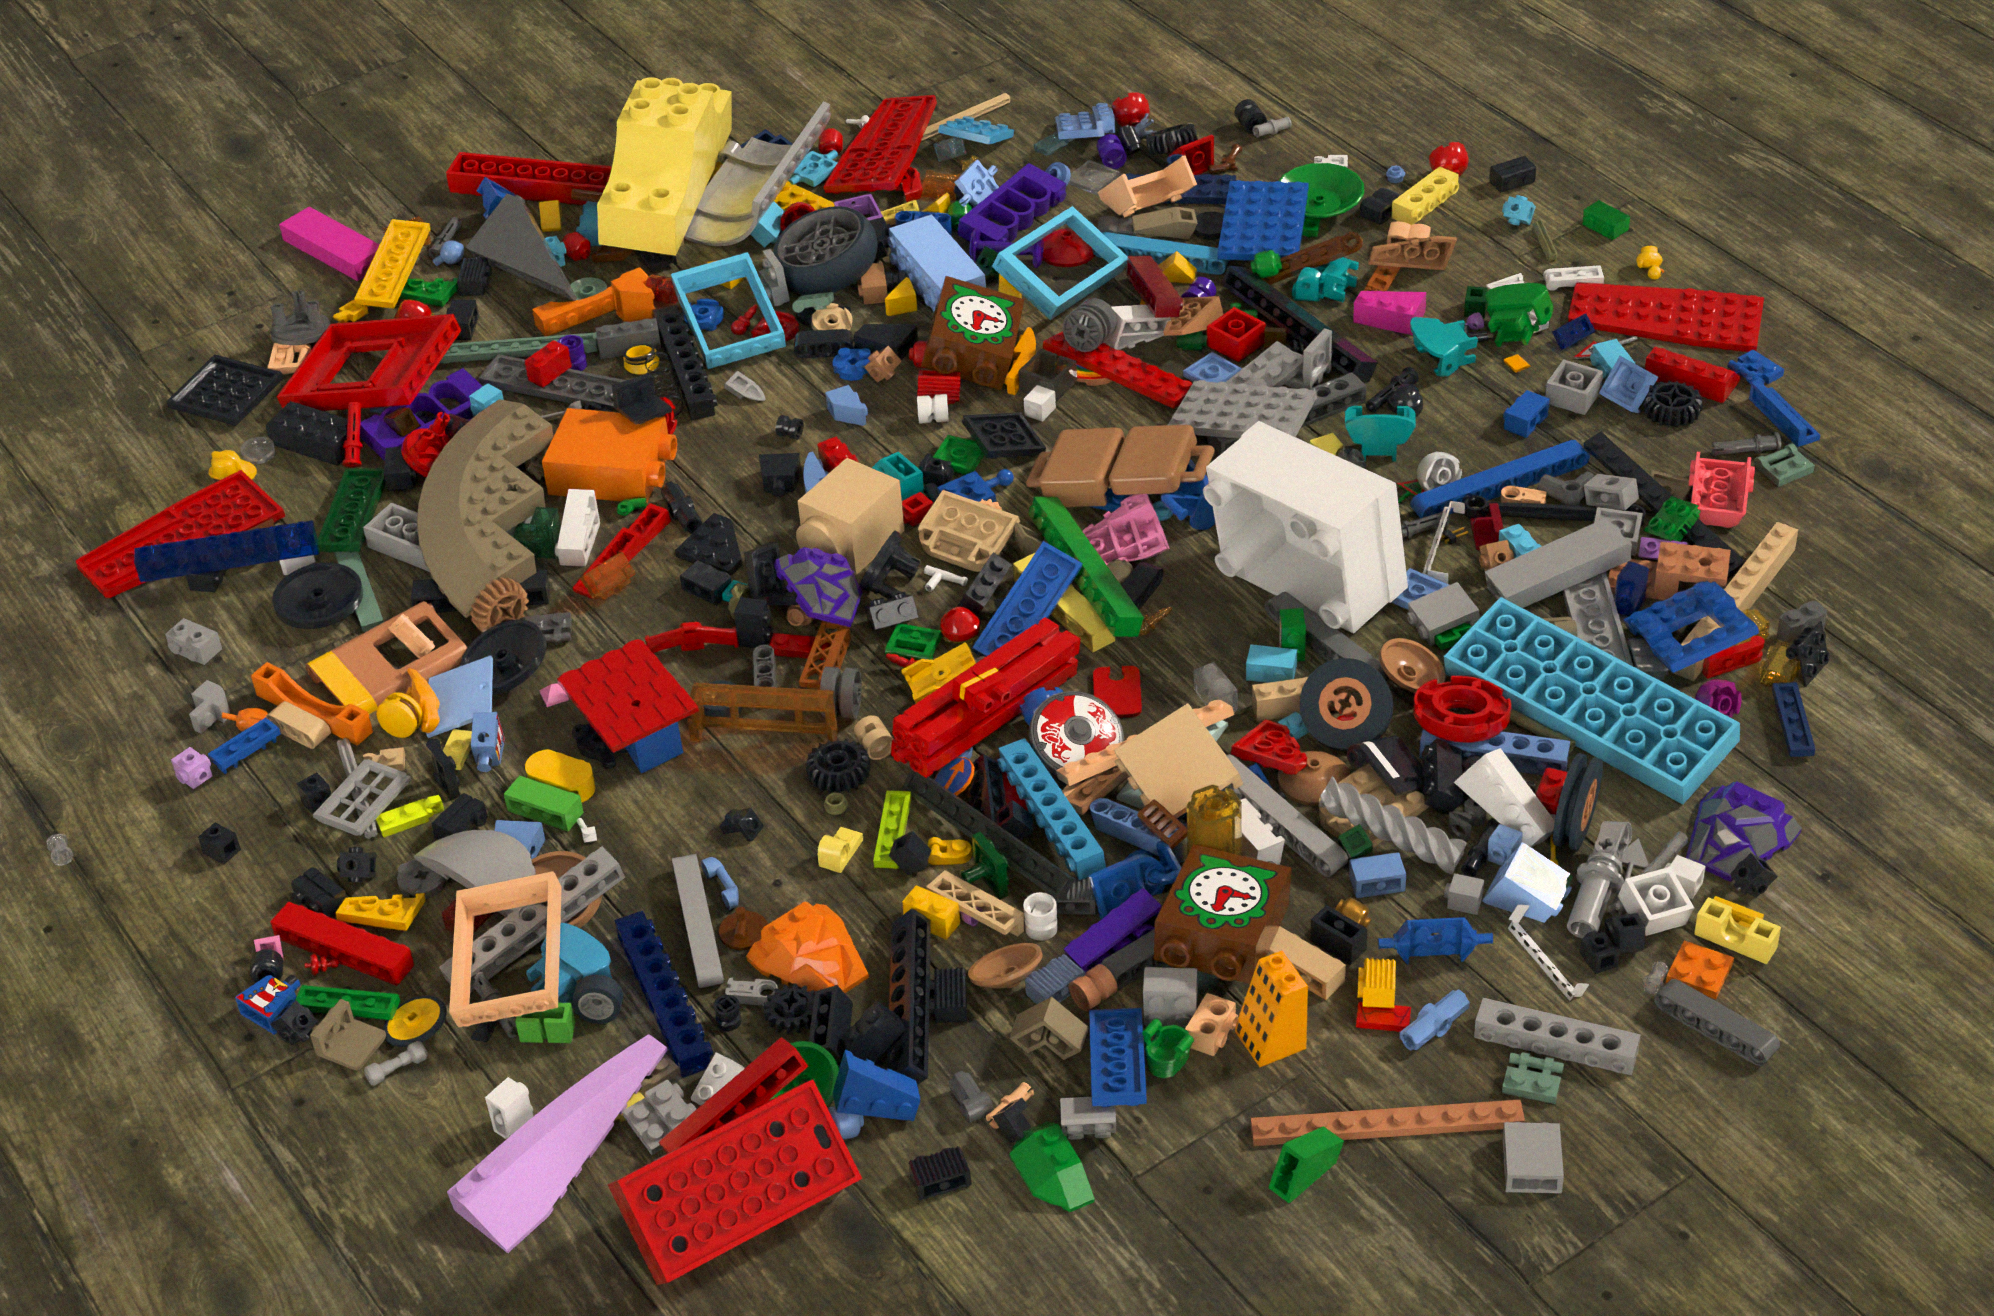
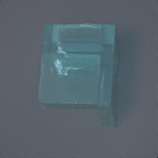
[933,137,967,162]

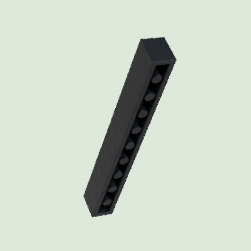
[1221,266,1378,381]

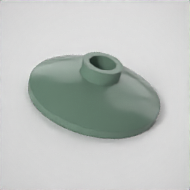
[570,277,607,301]

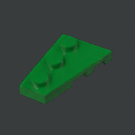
[399,278,458,307]

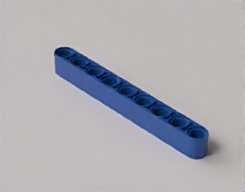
[1410,440,1590,518]

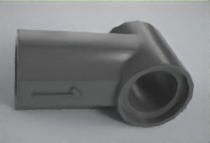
[948,1071,994,1123]

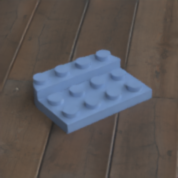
[1055,103,1115,139]

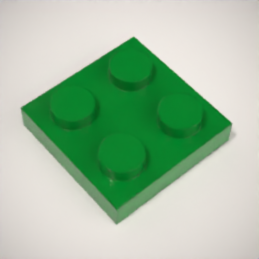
[933,435,984,475]

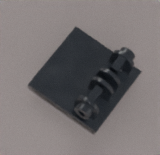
[1786,621,1830,687]

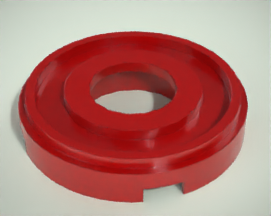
[1413,676,1511,742]

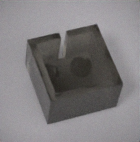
[1018,349,1077,403]

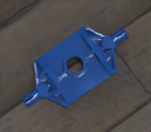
[1378,917,1493,964]

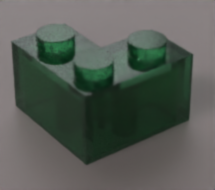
[513,507,561,559]

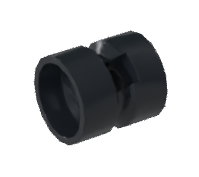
[1234,99,1267,134]

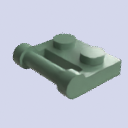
[792,292,834,312]
[1754,443,1815,487]

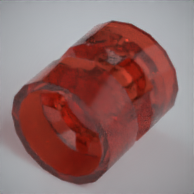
[645,274,678,305]

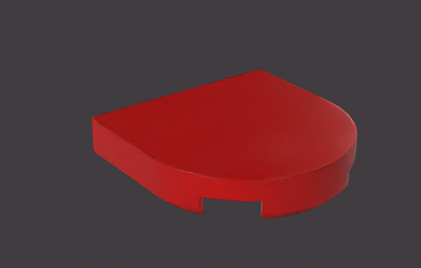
[751,310,799,342]

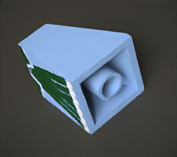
[1482,842,1573,923]

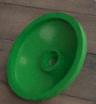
[770,1041,839,1108]

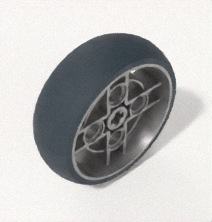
[773,206,877,295]

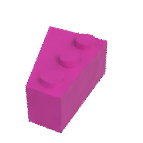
[1353,291,1426,335]

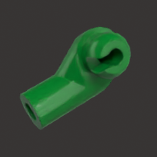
[616,498,647,516]

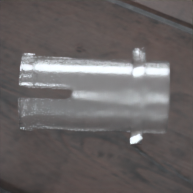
[1643,962,1669,994]

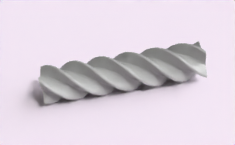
[1318,776,1467,874]

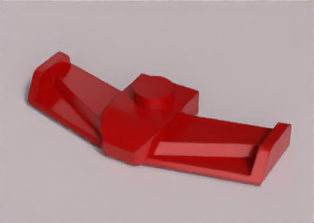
[895,166,923,202]
[645,622,739,653]

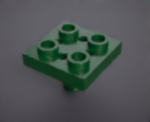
[960,831,1009,900]

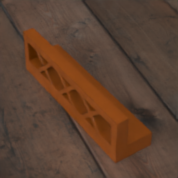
[799,620,851,700]

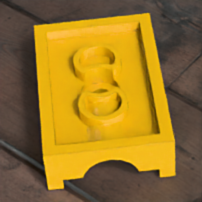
[901,642,976,703]

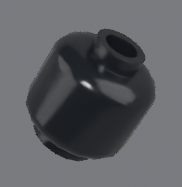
[250,949,284,983]

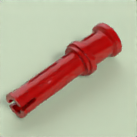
[342,402,363,468]

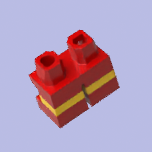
[952,662,1011,713]

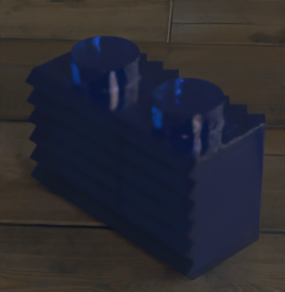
[1614,561,1649,617]

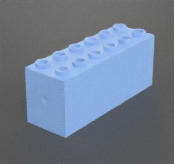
[887,214,986,312]

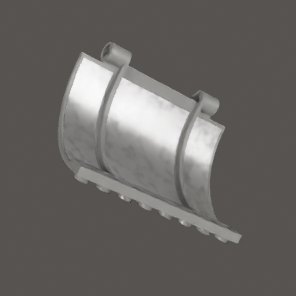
[684,101,831,246]

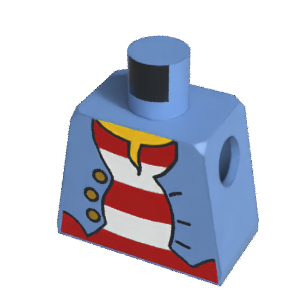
[471,712,505,772]

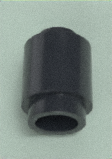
[1117,125,1142,155]

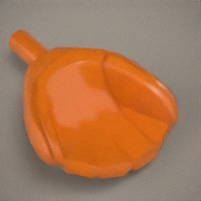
[221,708,268,732]

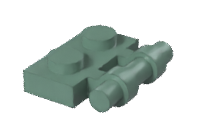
[1502,1052,1564,1104]

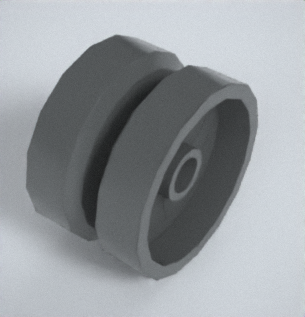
[820,666,862,719]

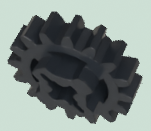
[764,984,815,1034]

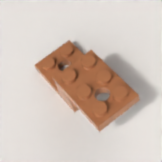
[1608,542,1731,600]

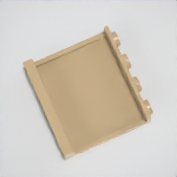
[1114,703,1243,820]

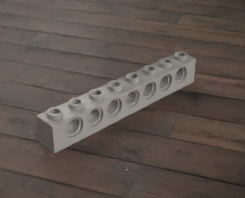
[439,846,625,993]

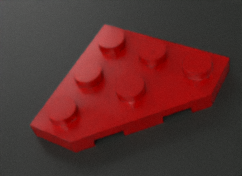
[1231,719,1307,775]

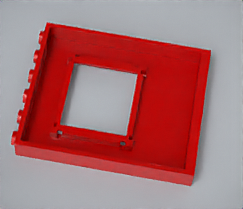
[277,314,461,411]

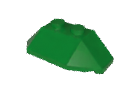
[1009,1122,1095,1212]

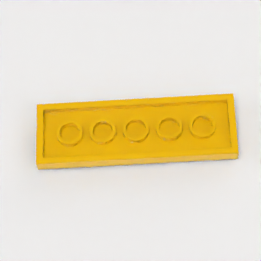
[355,219,430,309]

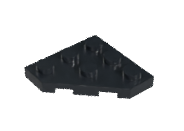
[675,513,743,576]

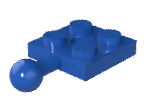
[937,469,1014,502]

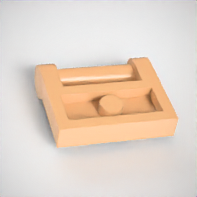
[268,343,311,375]

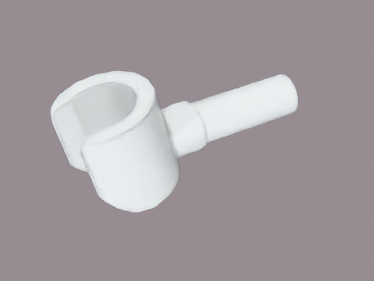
[846,115,869,129]
[577,818,597,843]

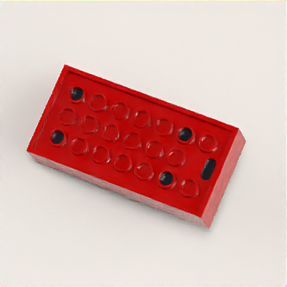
[607,1079,862,1285]

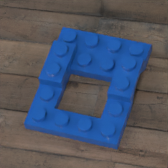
[1624,581,1759,673]

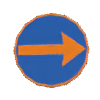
[935,757,975,796]

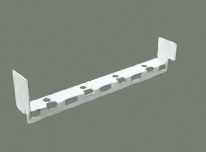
[1423,501,1465,584]
[1508,905,1589,1001]

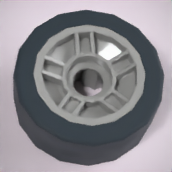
[572,974,623,1024]

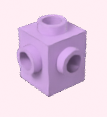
[171,747,212,789]

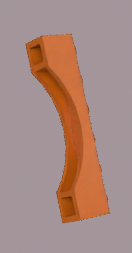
[532,267,653,336]
[251,662,373,746]

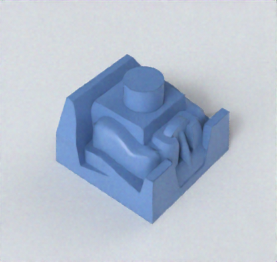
[1599,356,1659,414]

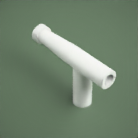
[924,565,968,592]

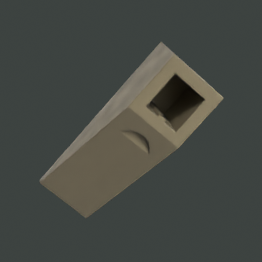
[1131,207,1198,240]

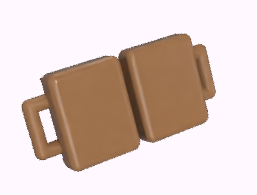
[1026,424,1215,507]

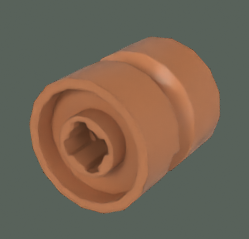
[1068,964,1118,1011]

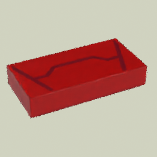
[1356,1002,1411,1032]

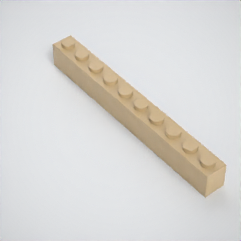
[1674,522,1798,681]

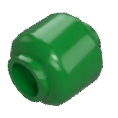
[947,201,972,230]
[1251,250,1282,278]

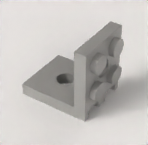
[1284,328,1332,389]

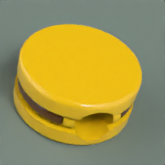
[376,692,423,738]

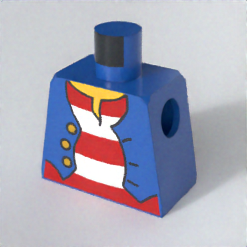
[235,975,301,1035]

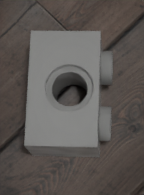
[1584,474,1639,510]

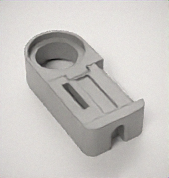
[725,977,778,1006]

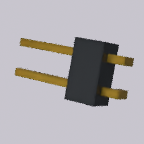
[1441,527,1468,544]

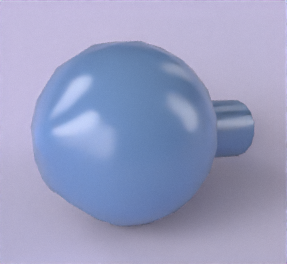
[433,240,464,266]

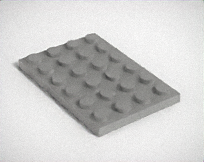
[1168,380,1317,439]

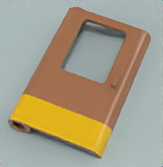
[305,601,467,714]

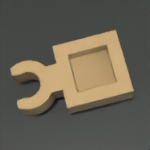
[363,747,405,771]

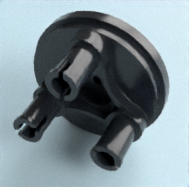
[859,530,921,599]

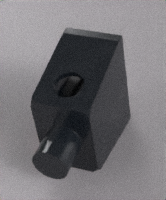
[759,453,802,497]

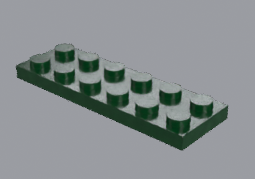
[316,468,386,553]

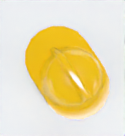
[209,450,257,480]

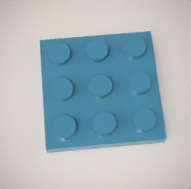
[938,116,1014,144]

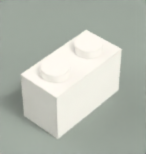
[485,1077,533,1139]

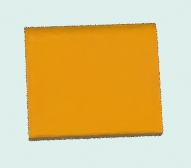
[1504,354,1531,373]

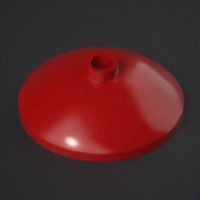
[1042,228,1095,267]

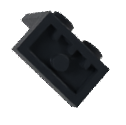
[612,373,672,424]

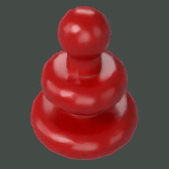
[304,954,339,975]

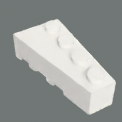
[1454,748,1555,847]

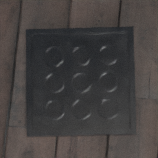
[166,354,283,426]

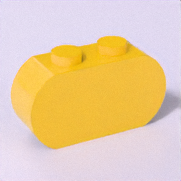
[525,749,596,802]

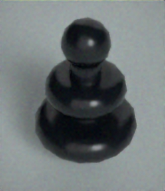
[1286,339,1307,355]

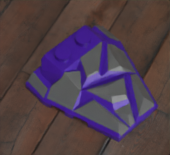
[774,547,863,627]
[1686,781,1802,882]

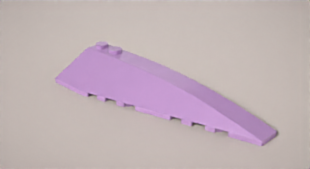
[447,1034,667,1253]

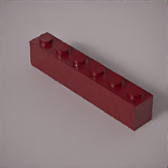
[1126,256,1183,318]

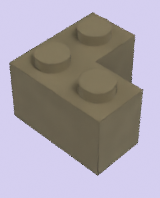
[1009,997,1089,1060]

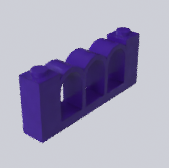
[958,163,1066,242]
[360,368,483,461]

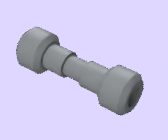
[364,1041,428,1086]

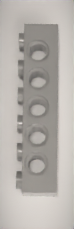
[1474,998,1641,1075]

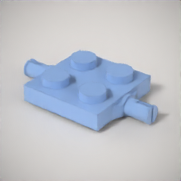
[954,160,999,207]

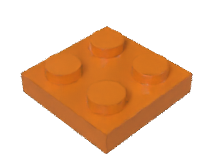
[1666,940,1734,1000]

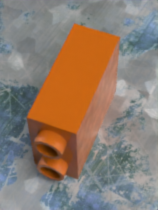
[542,408,677,503]

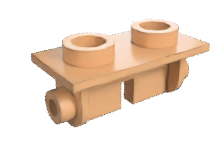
[388,614,435,659]

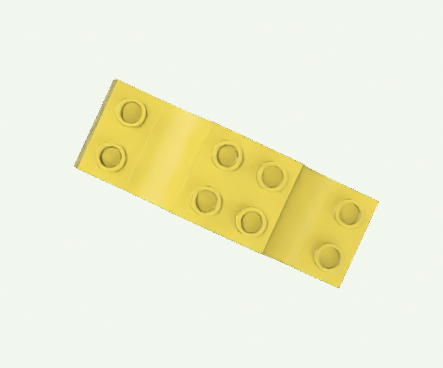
[597,78,732,256]

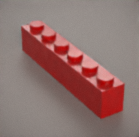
[270,902,415,986]
[658,1037,808,1153]

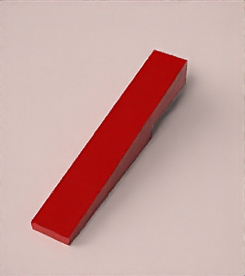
[572,503,671,599]

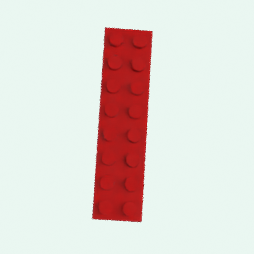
[1042,331,1192,409]

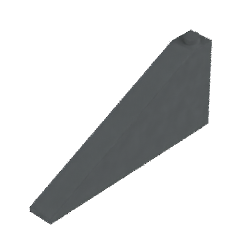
[465,193,577,301]

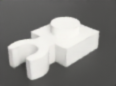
[1314,155,1348,167]

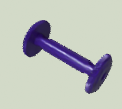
[969,228,1044,268]

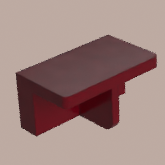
[1470,503,1504,550]

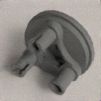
[270,290,331,345]

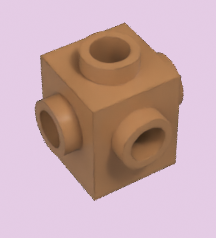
[864,346,902,383]
[1479,540,1514,571]

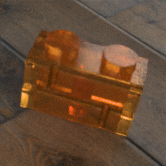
[581,552,635,600]

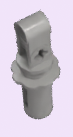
[1567,821,1632,938]

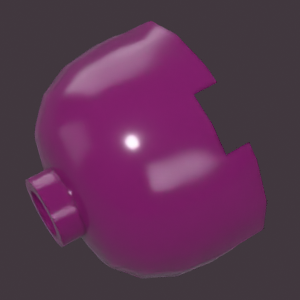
[1694,679,1742,718]

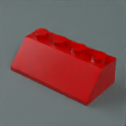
[1645,346,1741,403]

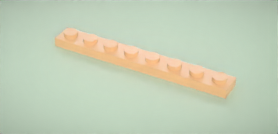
[1056,700,1234,786]

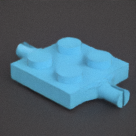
[788,150,838,187]

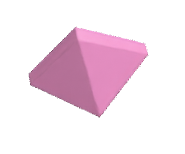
[539,684,569,707]
[254,935,284,960]

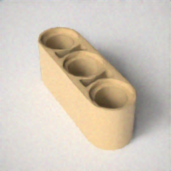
[266,701,331,749]

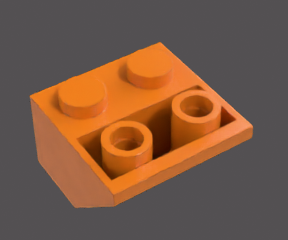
[611,273,656,322]

